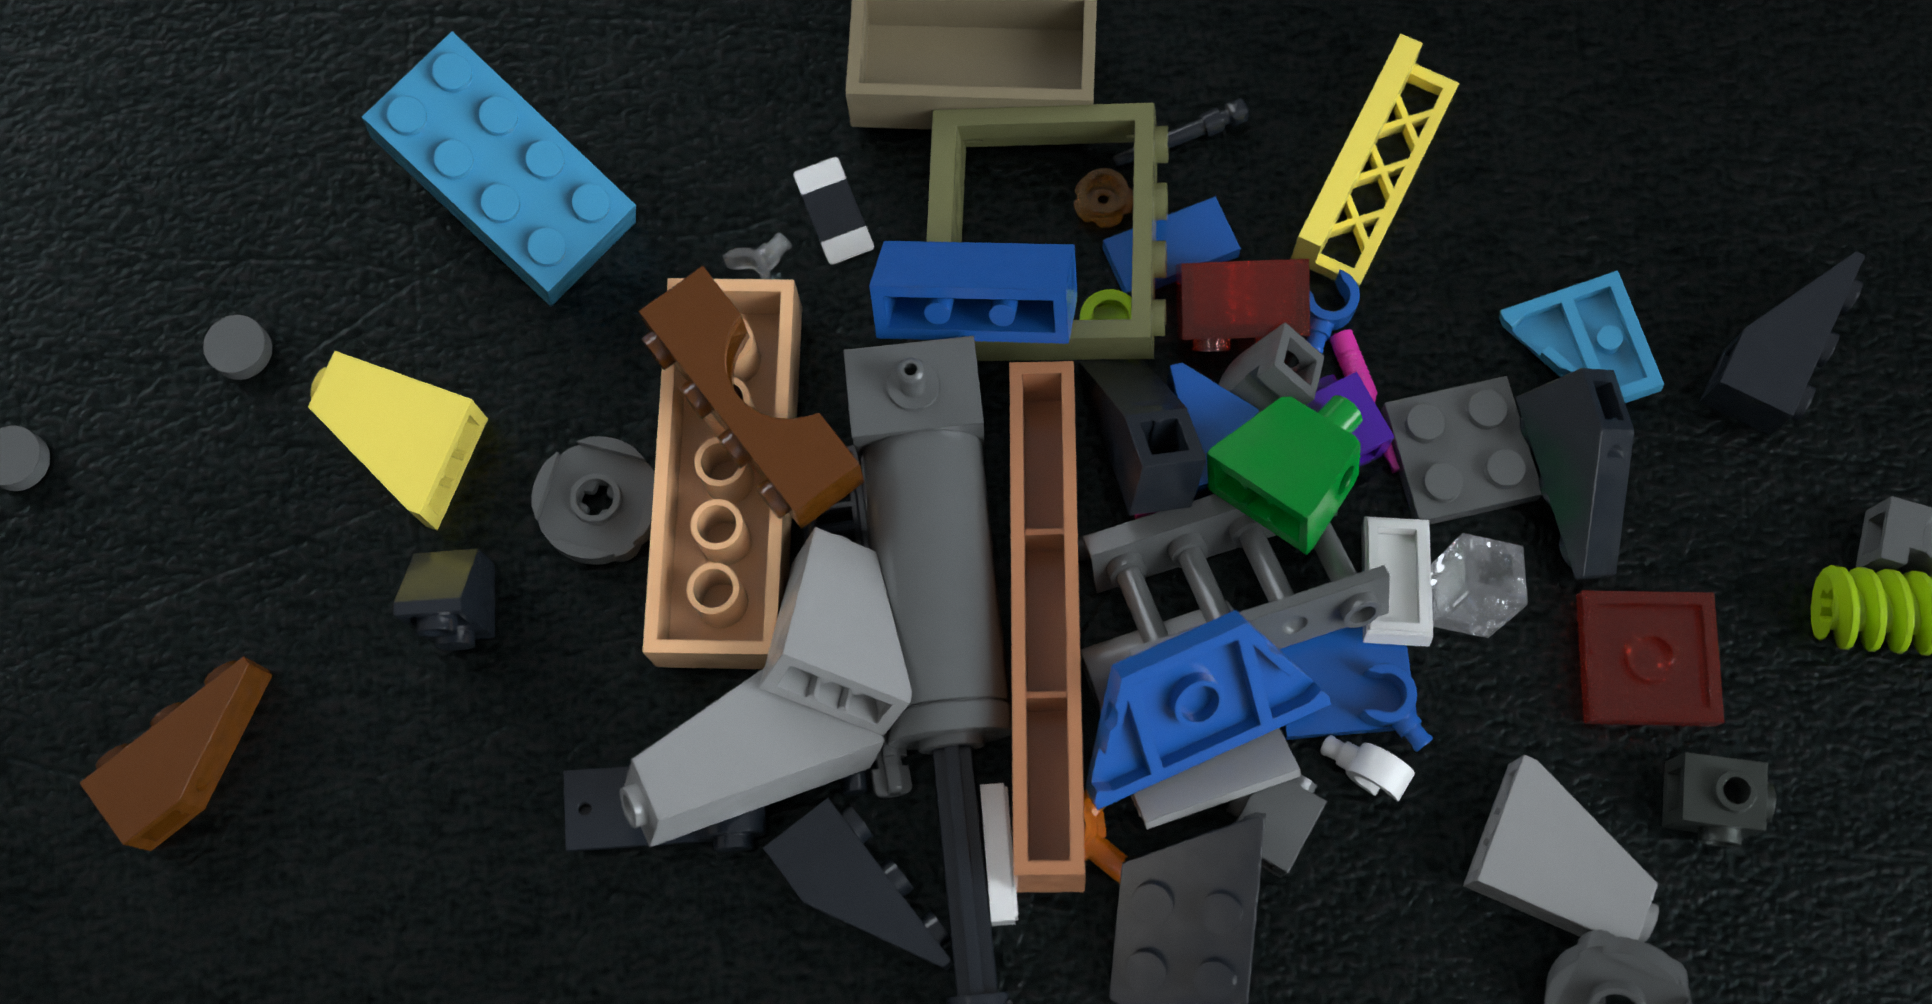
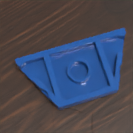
[1085,610,1331,810]

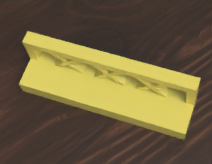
[1291,34,1459,287]

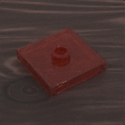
[1576,591,1724,726]

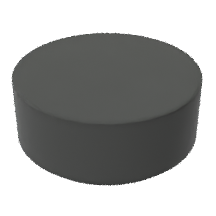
[203,315,272,380]
[0,426,50,491]

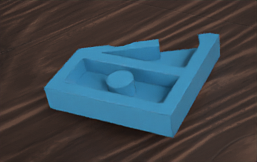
[1499,271,1664,403]

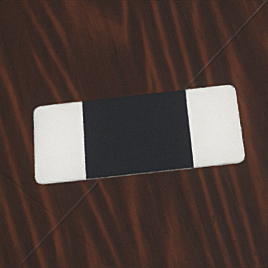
[794,157,874,264]

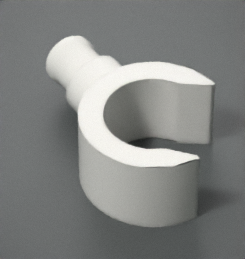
[1320,735,1415,802]

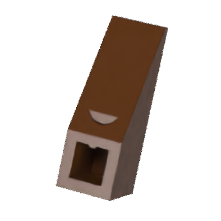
[80,656,272,851]

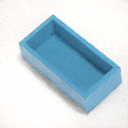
[362,31,636,306]

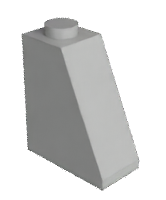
[759,527,912,736]
[1463,755,1659,942]

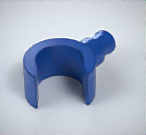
[1299,269,1360,354]
[1359,663,1433,752]

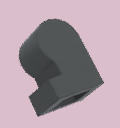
[1219,322,1325,413]
[1856,496,1932,576]

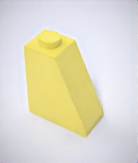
[308,351,488,531]

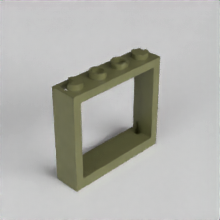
[922,103,1169,361]

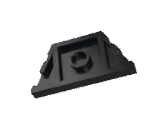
[1109,812,1267,1004]

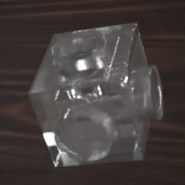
[1431,533,1528,638]

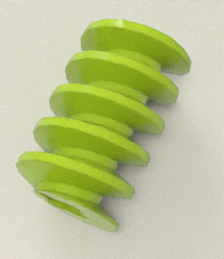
[1811,565,1932,655]

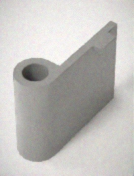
[1080,600,1300,829]

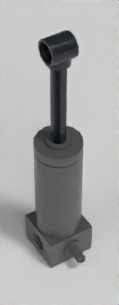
[844,336,1013,1004]

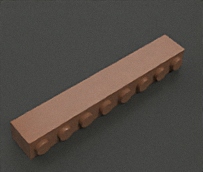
[1009,361,1085,892]

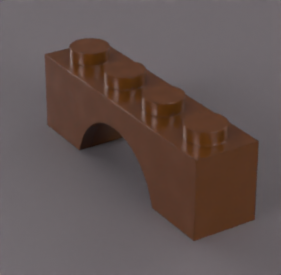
[639,266,864,529]

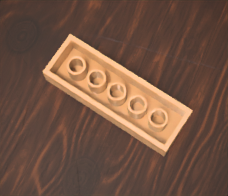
[643,278,802,669]

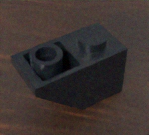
[394,549,495,650]

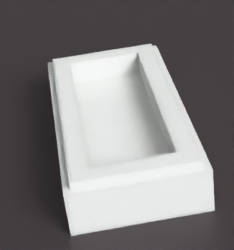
[1361,517,1433,647]
[980,783,1018,926]

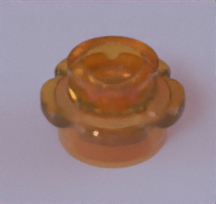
[1074,168,1134,228]

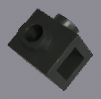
[1662,752,1776,847]

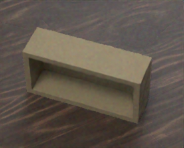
[846,0,1097,129]

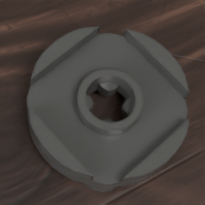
[532,436,655,565]
[1545,930,1691,1004]

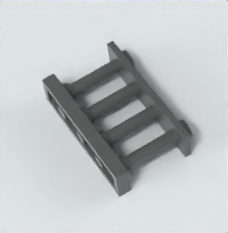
[1083,494,1390,656]

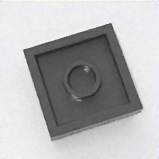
[1381,376,1542,525]

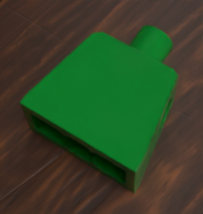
[1207,395,1363,555]

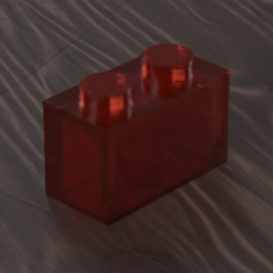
[1176,259,1310,351]

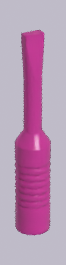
[1329,329,1400,473]

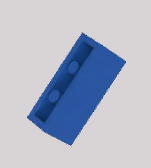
[869,241,1078,344]

